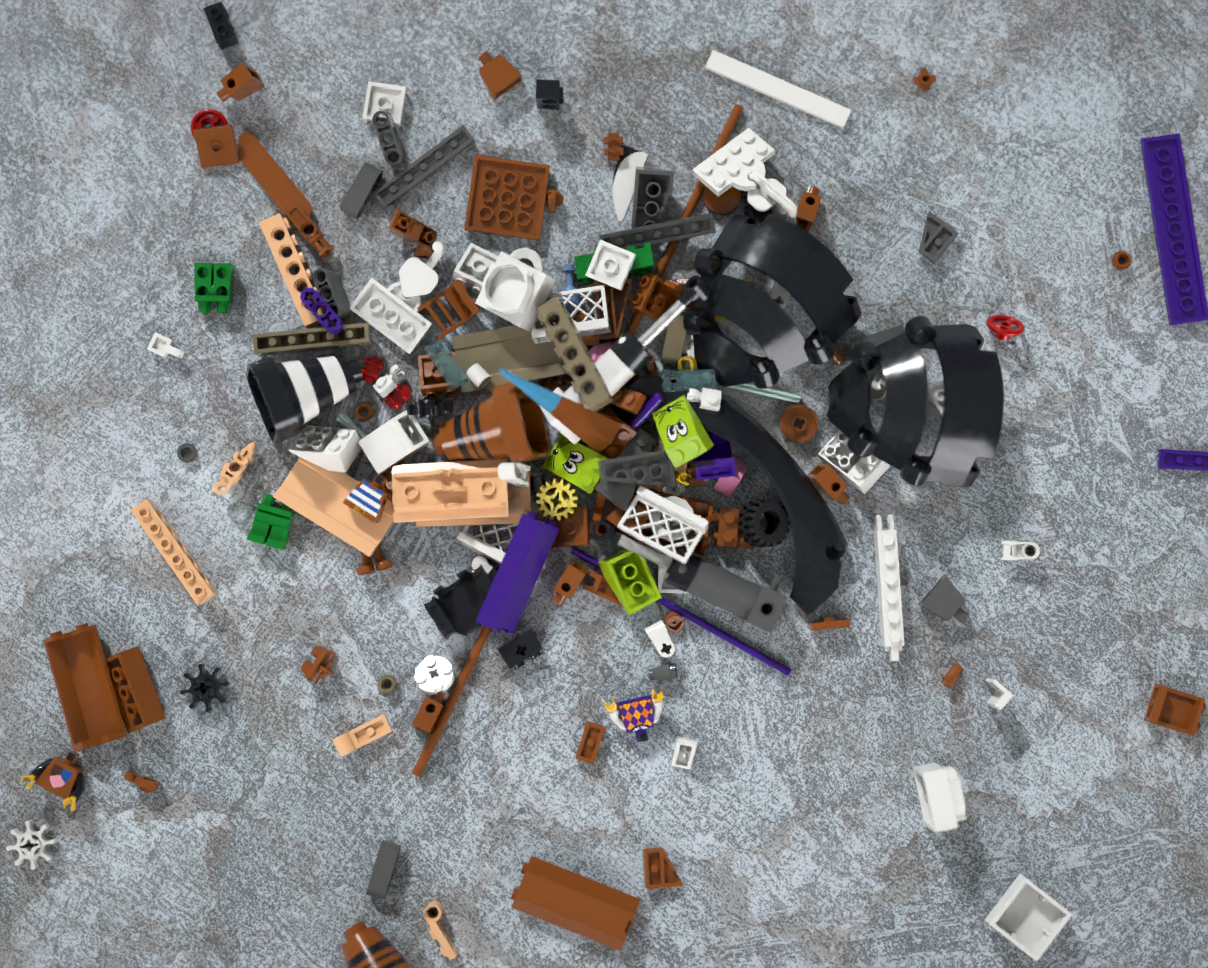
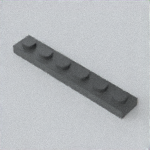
[373,125,475,209]
[599,213,716,249]

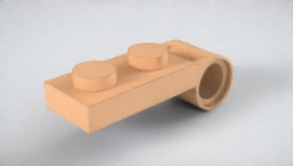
[332,714,393,757]
[424,901,458,960]

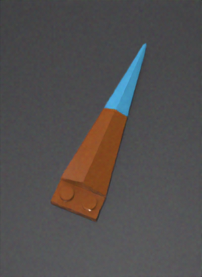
[499,368,637,459]

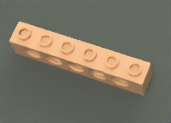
[259,213,328,329]
[131,499,218,605]

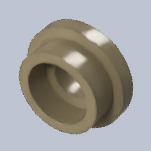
[378,675,397,694]

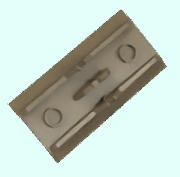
[452,317,572,393]

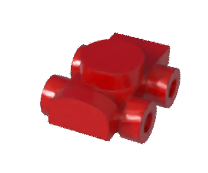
[361,355,384,384]
[384,383,412,410]

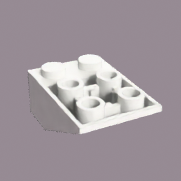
[358,410,429,474]
[289,425,361,473]
[818,430,890,495]

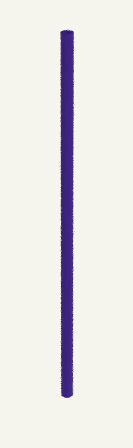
[570,547,792,676]

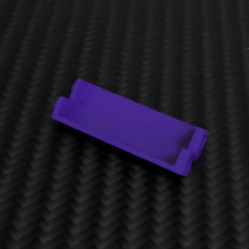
[476,512,560,635]

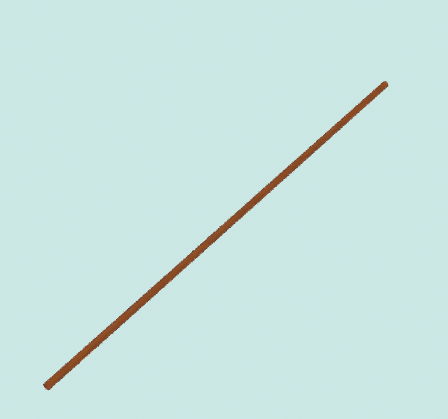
[412,104,744,777]

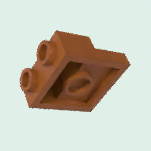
[631,273,676,322]
[418,351,460,397]
[713,507,755,549]

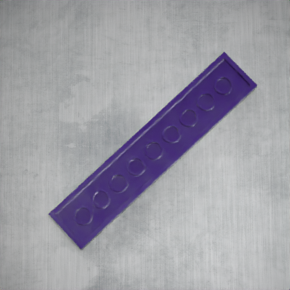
[1140,133,1208,326]

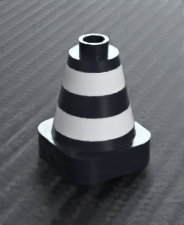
[246,355,363,444]

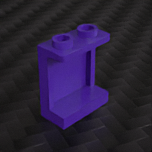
[693,432,735,480]

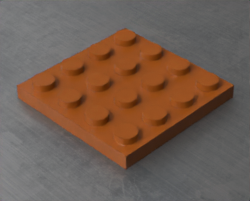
[464,155,550,241]

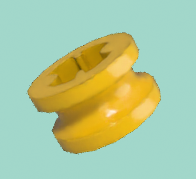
[678,356,697,374]

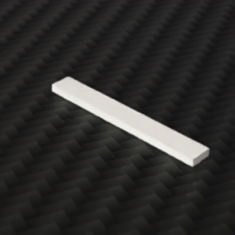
[705,50,851,129]

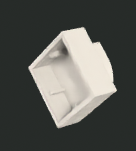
[475,252,556,332]
[912,763,967,832]
[985,874,1073,962]

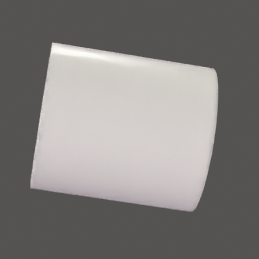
[466,363,492,389]

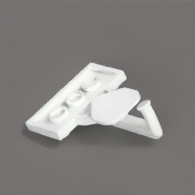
[692,128,797,225]
[350,241,447,354]

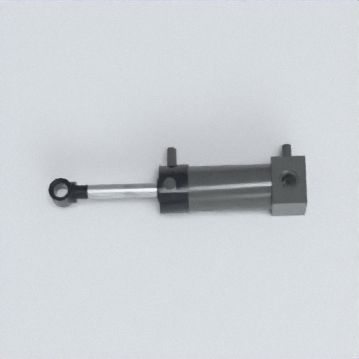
[590,520,788,633]

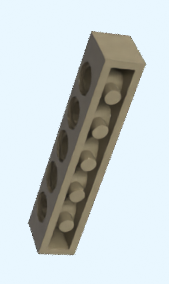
[537,296,614,412]
[252,323,372,357]

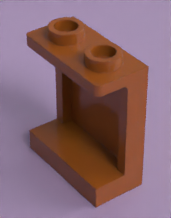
[1144,684,1206,736]

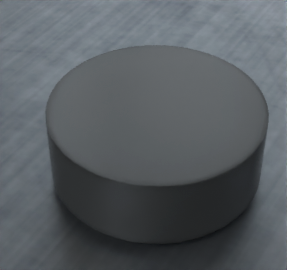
[177,443,198,463]

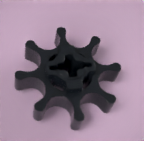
[406,397,453,419]
[180,664,230,712]

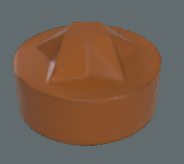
[664,612,684,633]

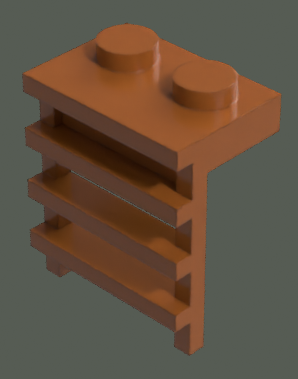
[417,279,480,340]

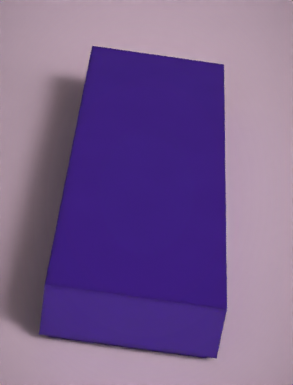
[1158,449,1208,472]

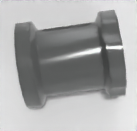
[530,471,546,493]

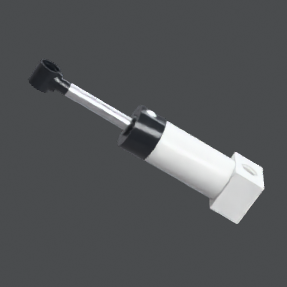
[539,275,712,445]

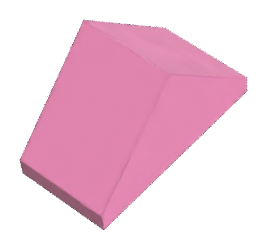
[713,455,749,498]

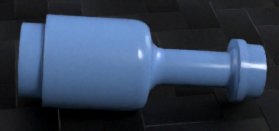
[561,265,582,315]

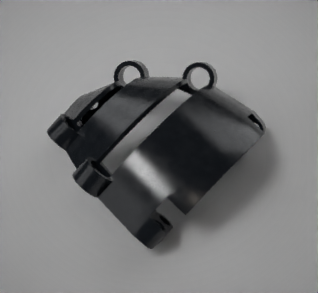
[683,214,862,389]
[827,316,1004,487]

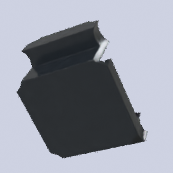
[424,564,493,640]

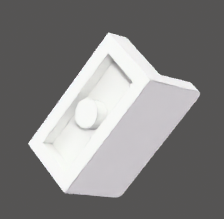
[985,678,1013,710]

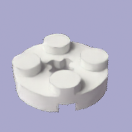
[415,656,454,695]

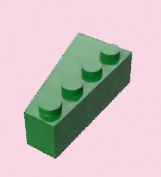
[574,242,654,285]

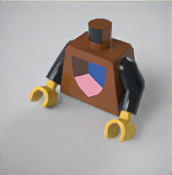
[21,750,85,811]

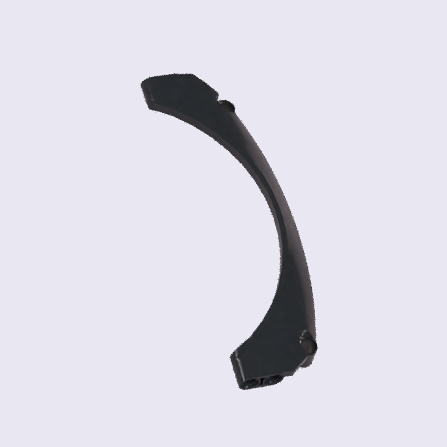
[610,371,848,616]

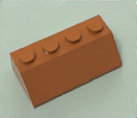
[106,646,166,734]

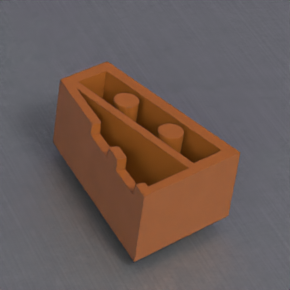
[594,279,632,343]

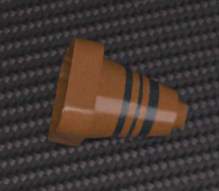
[433,382,550,463]
[342,921,414,968]

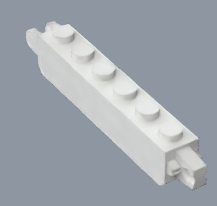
[874,515,904,661]

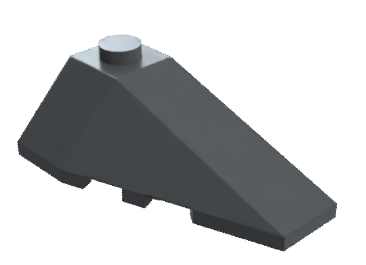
[631,166,674,228]

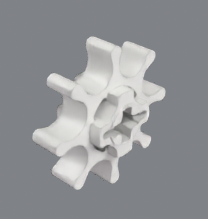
[6,820,58,870]

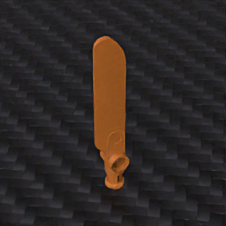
[237,132,334,258]

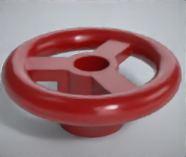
[190,109,228,139]
[986,315,1025,340]

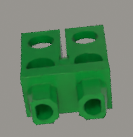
[194,263,235,314]
[247,494,295,550]

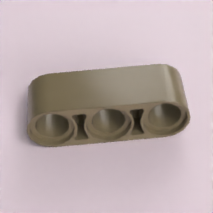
[660,312,686,367]

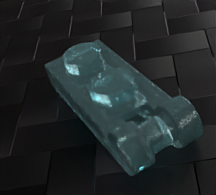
[424,338,468,390]
[661,369,716,392]

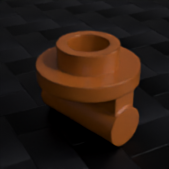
[546,190,564,213]

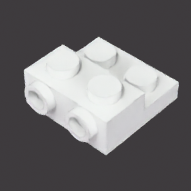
[452,243,498,295]

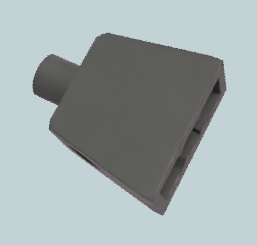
[919,577,968,623]

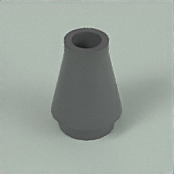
[648,662,678,681]

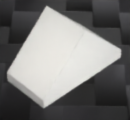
[671,736,697,770]

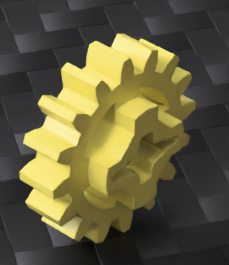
[536,478,578,521]

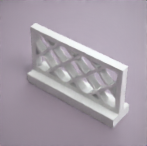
[531,285,611,344]
[617,486,708,564]
[456,524,518,565]

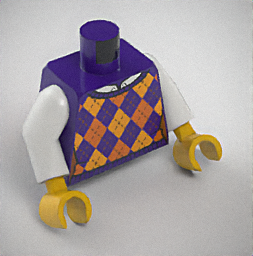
[604,688,663,742]

